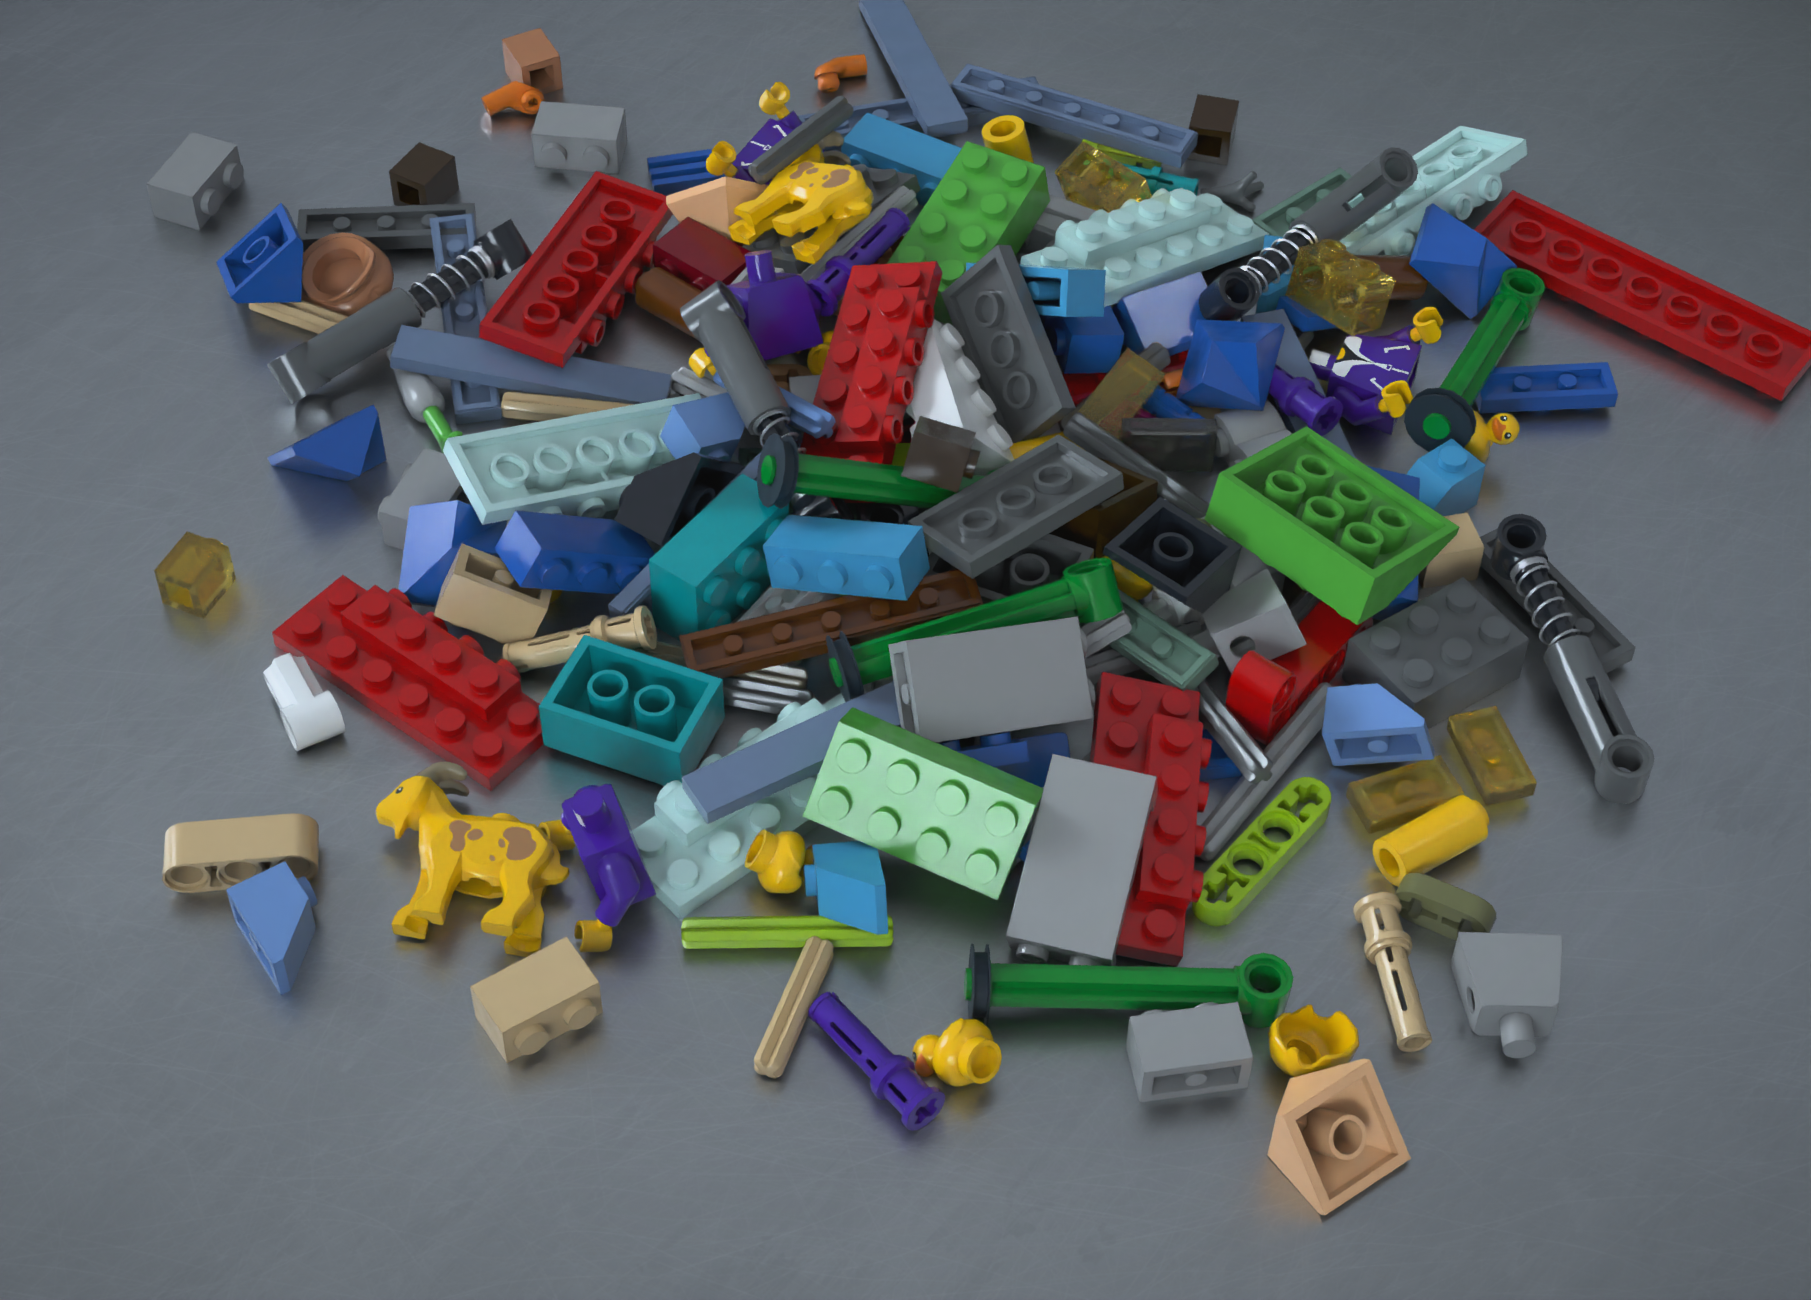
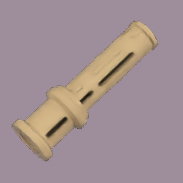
[503,605,657,673]
[1353,892,1432,1052]

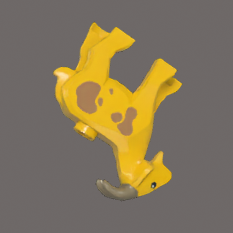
[728,130,874,265]
[375,762,570,957]

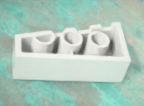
[906,319,1015,476]

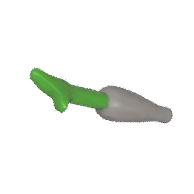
[386,344,463,453]

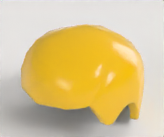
[1268,1004,1359,1077]

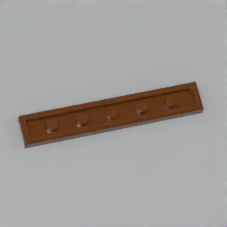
[679,569,983,679]

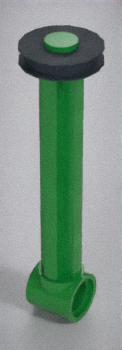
[1404,268,1545,452]
[757,433,999,509]
[826,558,1124,702]
[964,944,1293,1028]

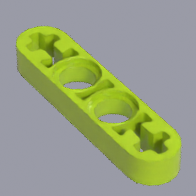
[1192,777,1331,927]

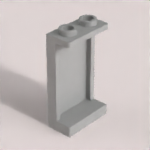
[888,617,1095,742]
[1006,754,1158,966]

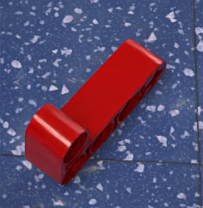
[1226,600,1373,746]

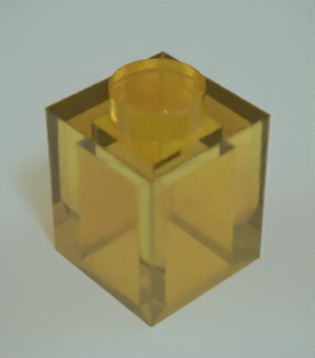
[154,531,236,619]

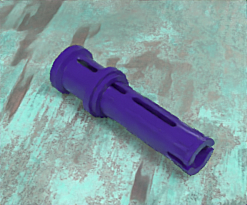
[806,208,911,317]
[1268,364,1343,436]
[808,992,945,1131]

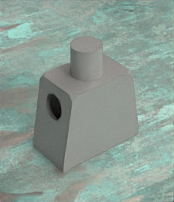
[1191,569,1307,674]
[1451,932,1563,1058]

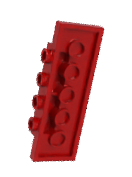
[479,171,673,368]
[791,261,943,503]
[272,575,544,791]
[1090,672,1212,967]

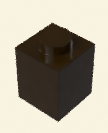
[1187,94,1239,165]
[389,142,459,206]
[901,416,981,493]

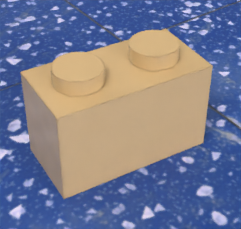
[433,544,552,644]
[470,936,603,1063]

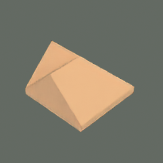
[666,176,768,246]
[1267,1058,1411,1216]

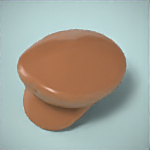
[301,232,394,316]

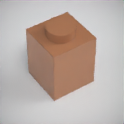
[502,28,563,95]

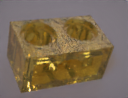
[1055,141,1152,213]
[1285,239,1396,336]

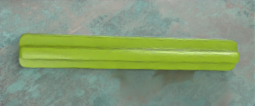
[681,915,893,949]

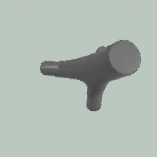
[1200,171,1264,213]

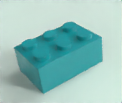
[649,473,789,641]
[539,635,725,786]

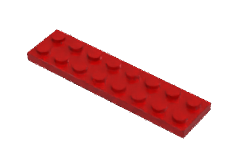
[1474,190,1811,401]

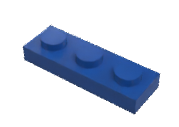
[1476,362,1618,413]

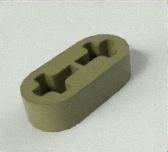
[1395,873,1497,941]

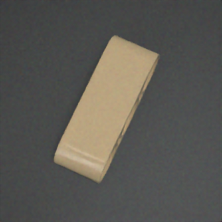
[162,813,319,893]

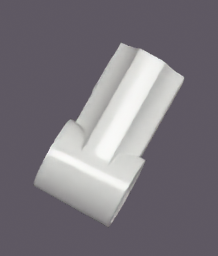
[263,653,346,751]

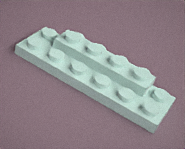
[1316,125,1528,264]
[1020,188,1269,307]
[443,393,740,525]
[632,693,852,920]

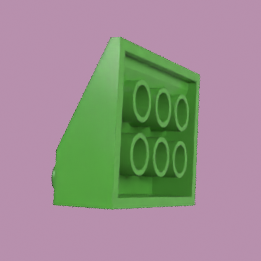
[1204,426,1460,625]

